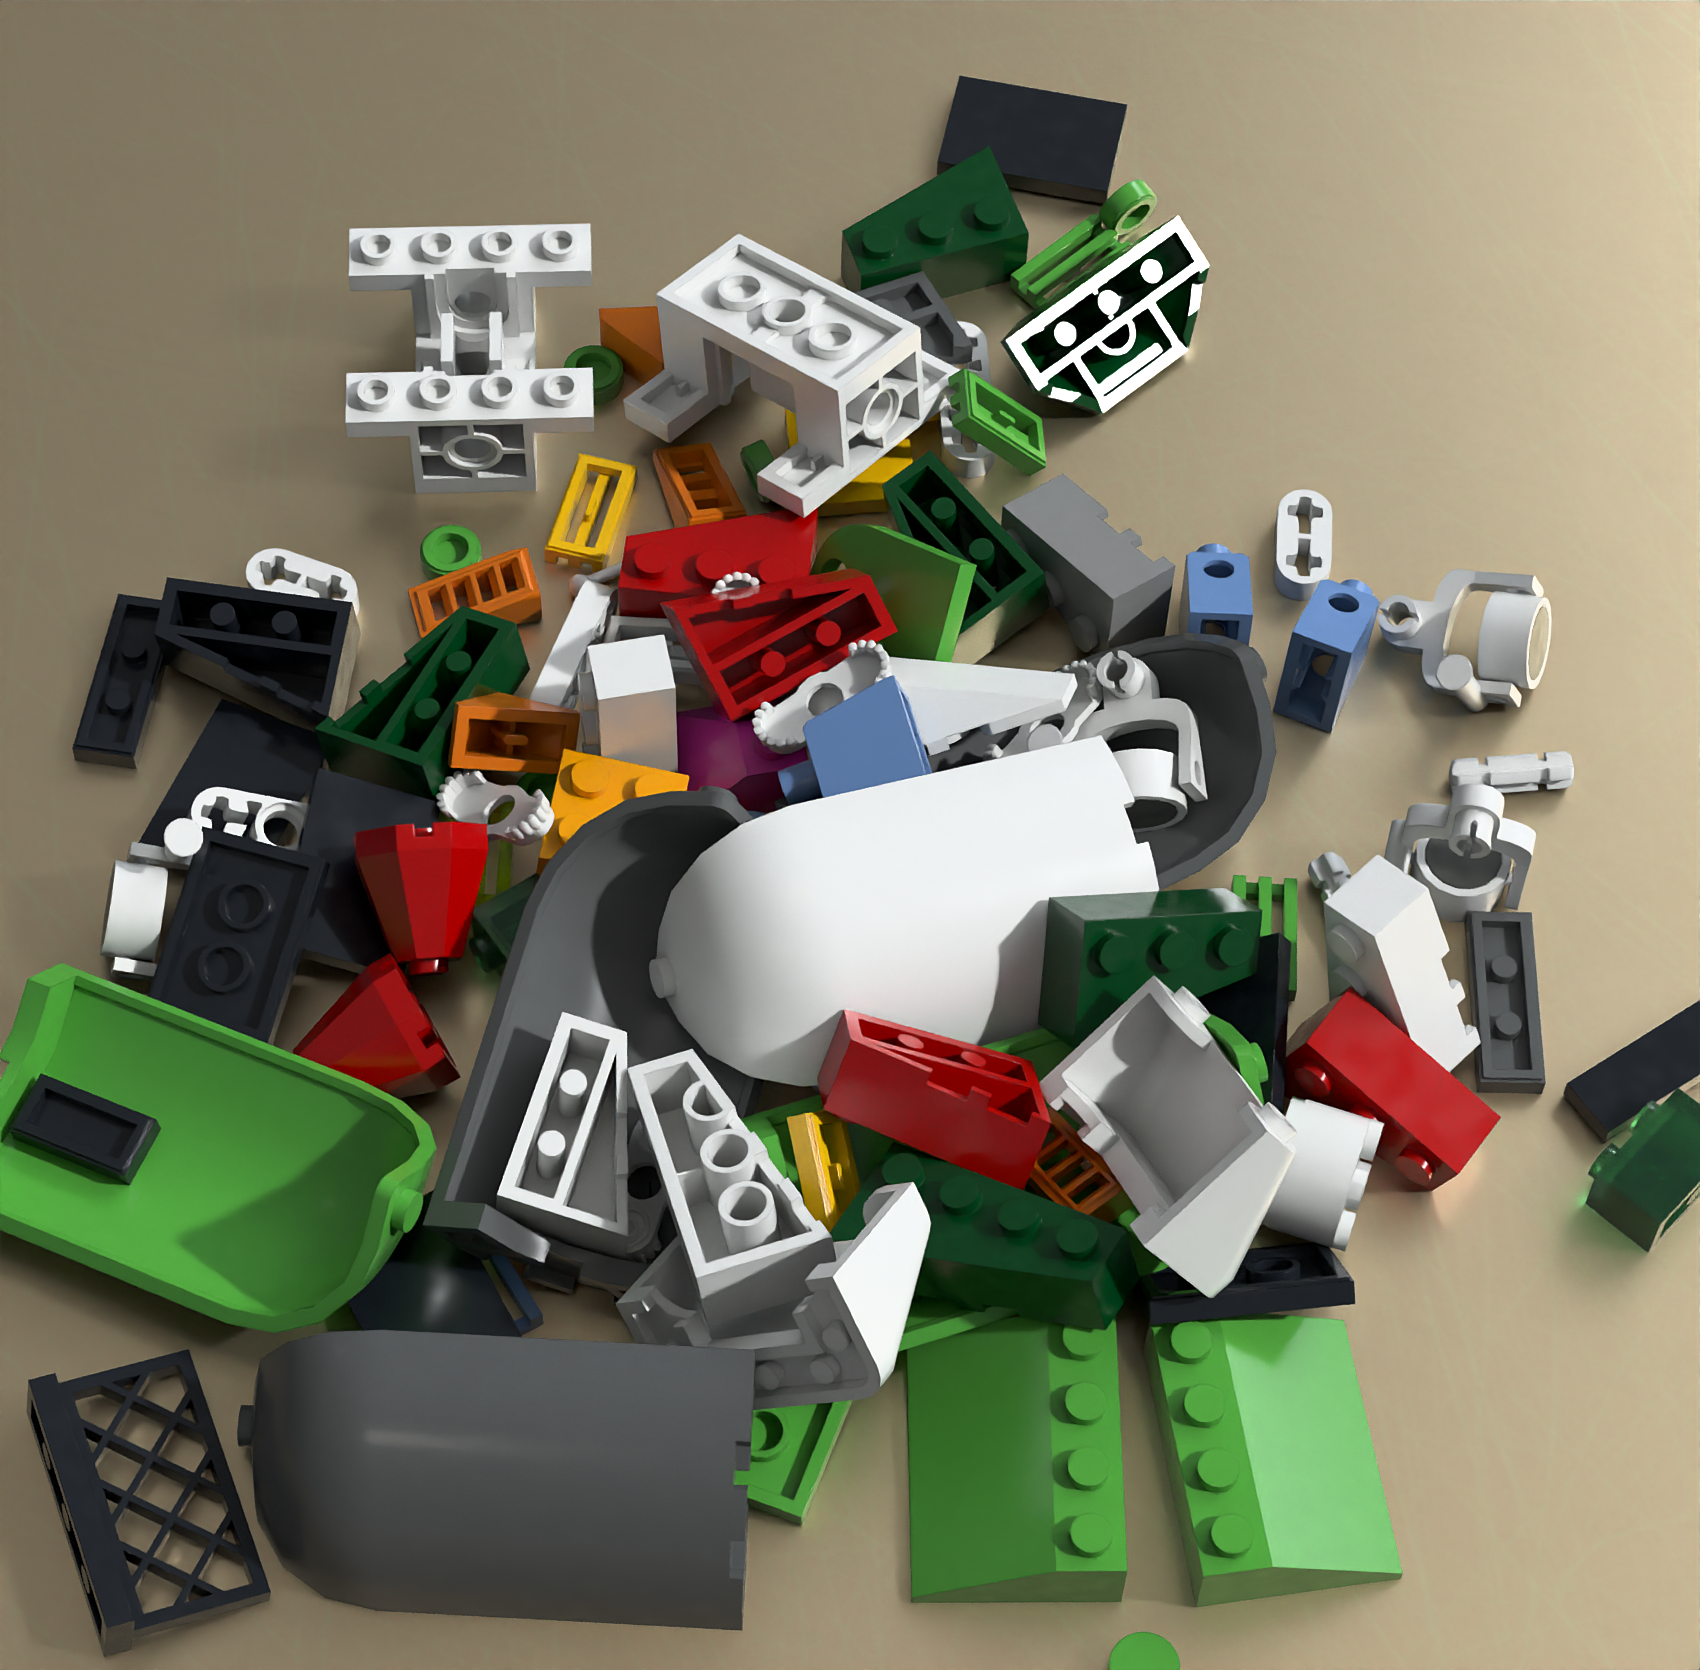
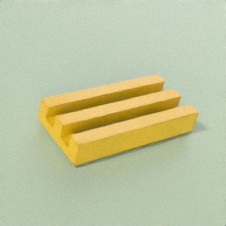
[544,453,638,573]
[787,1110,861,1233]

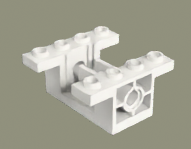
[345,223,594,494]
[623,233,960,518]

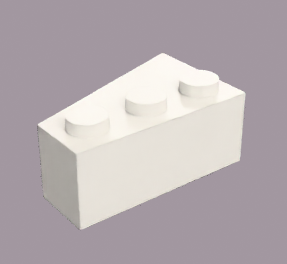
[1324,854,1481,1072]

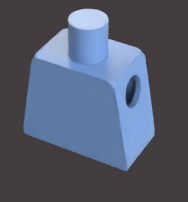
[1179,543,1253,646]
[1273,579,1380,733]
[778,675,932,805]

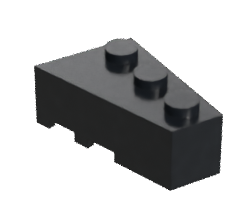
[154,577,361,732]

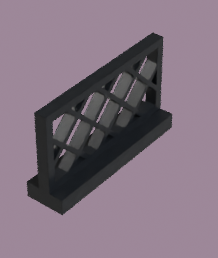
[27,1349,271,1657]

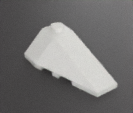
[807,657,1078,760]

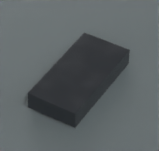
[9,1073,161,1185]

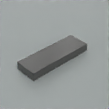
[1464,911,1546,1094]

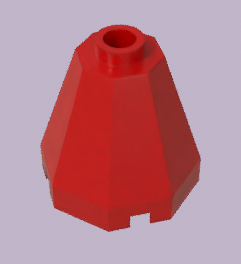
[353,821,488,976]
[292,954,461,1099]

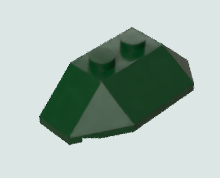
[1000,216,1210,415]

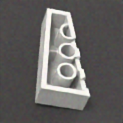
[627,1049,837,1326]

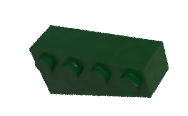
[830,1142,1140,1330]

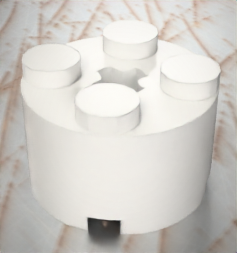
[1261,1097,1384,1252]

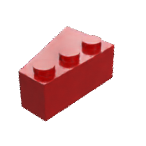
[618,507,818,619]
[660,568,898,722]
[1284,986,1501,1191]
[817,1009,1051,1191]

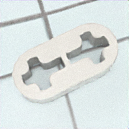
[1273,489,1333,601]
[245,548,360,617]

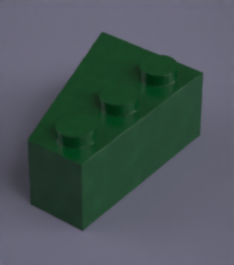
[841,146,1029,298]
[882,450,1050,665]
[314,606,530,802]
[1038,888,1263,1049]

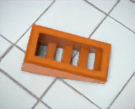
[653,443,748,528]
[408,547,542,640]
[1027,1106,1133,1223]

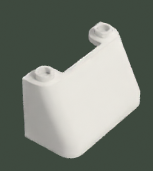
[1039,975,1297,1298]
[616,1182,931,1410]

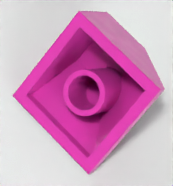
[676,697,808,813]

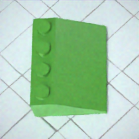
[1143,1313,1403,1607]
[906,1316,1128,1603]

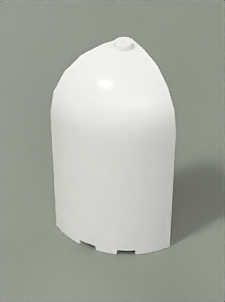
[649,735,1159,1087]

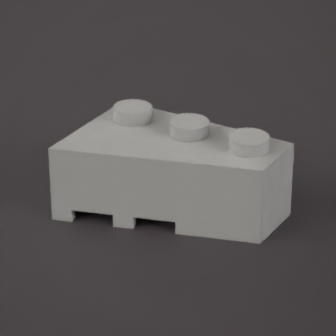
[1001,474,1175,655]

